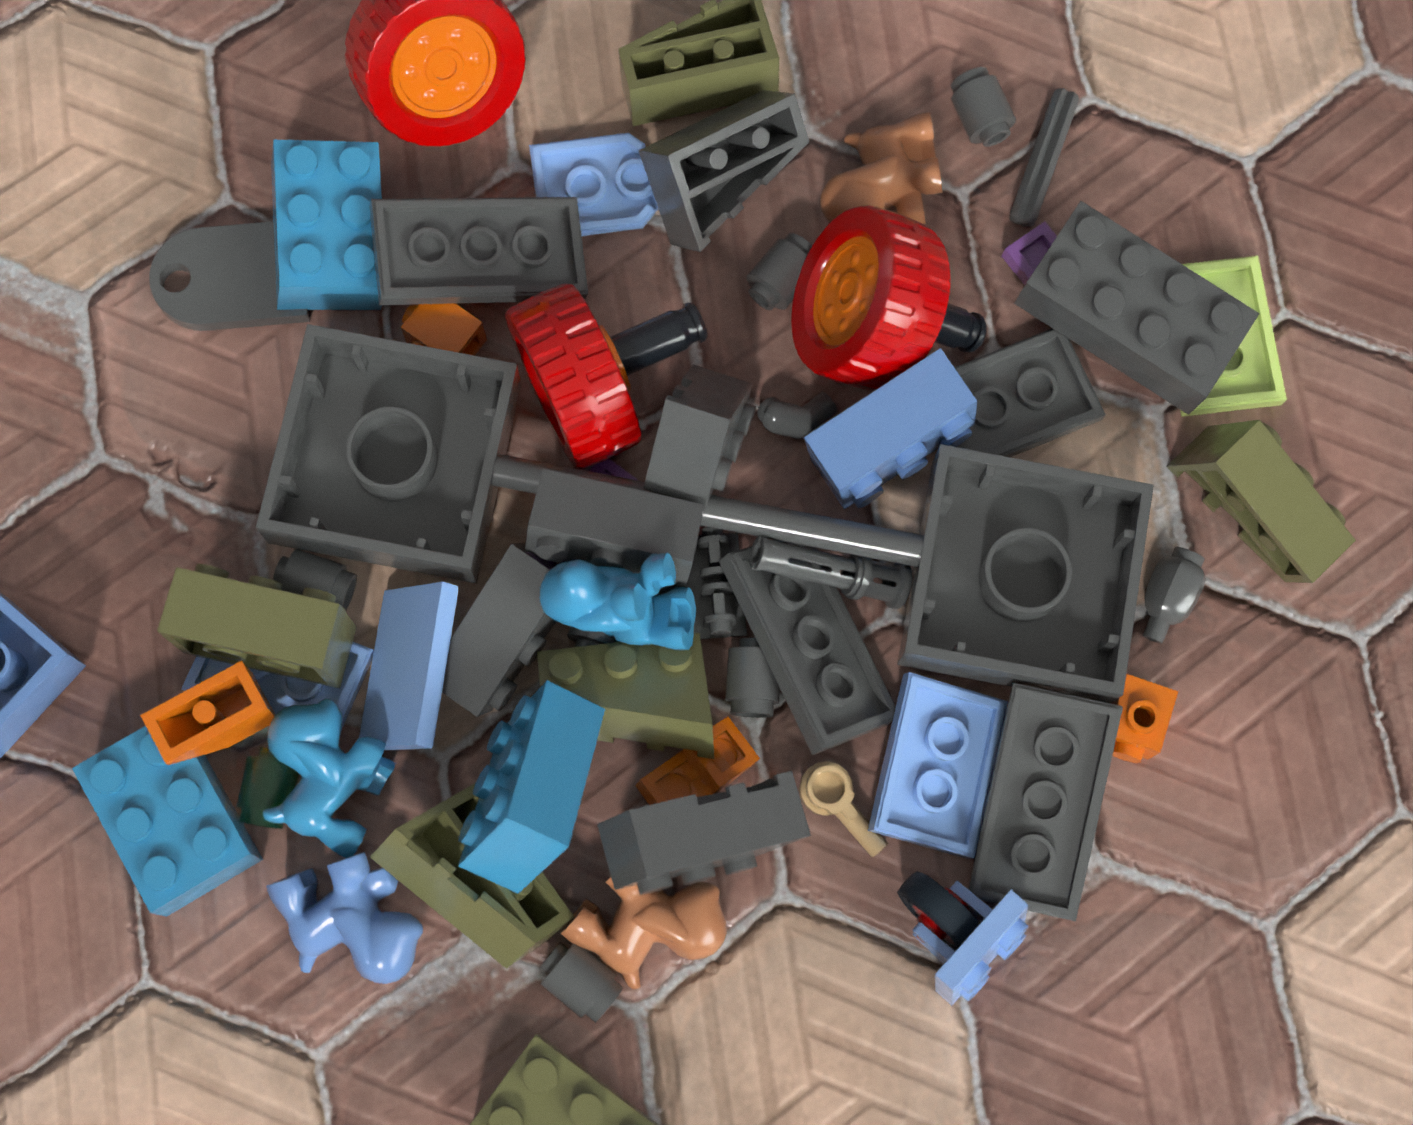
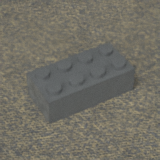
[1014,201,1260,415]

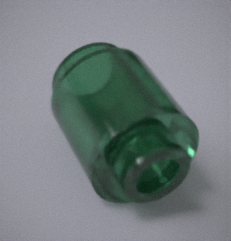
[236,747,299,830]

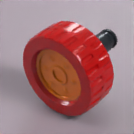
[345,0,526,147]
[791,205,987,391]
[505,284,708,469]

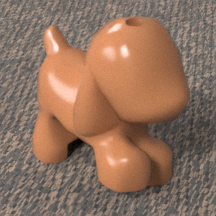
[820,112,942,224]
[561,875,727,989]

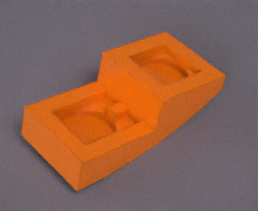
[635,716,760,805]

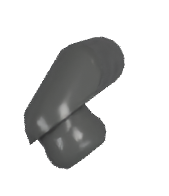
[757,391,838,439]

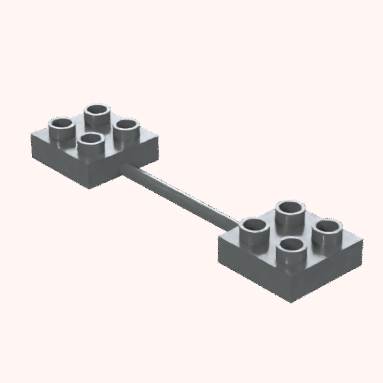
[256,324,1154,703]

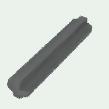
[1009,88,1079,227]

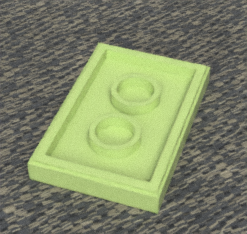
[1180,256,1287,417]

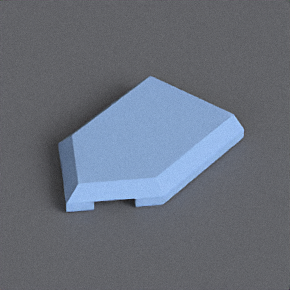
[529,133,658,236]

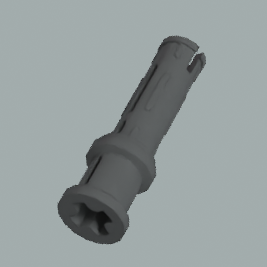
[749,536,913,609]

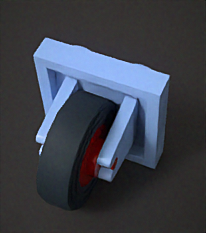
[897,871,1029,1006]

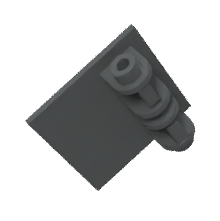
[686,527,747,640]

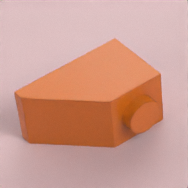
[140,660,275,765]

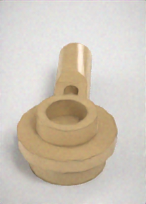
[799,761,888,857]

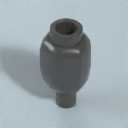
[1142,547,1206,644]

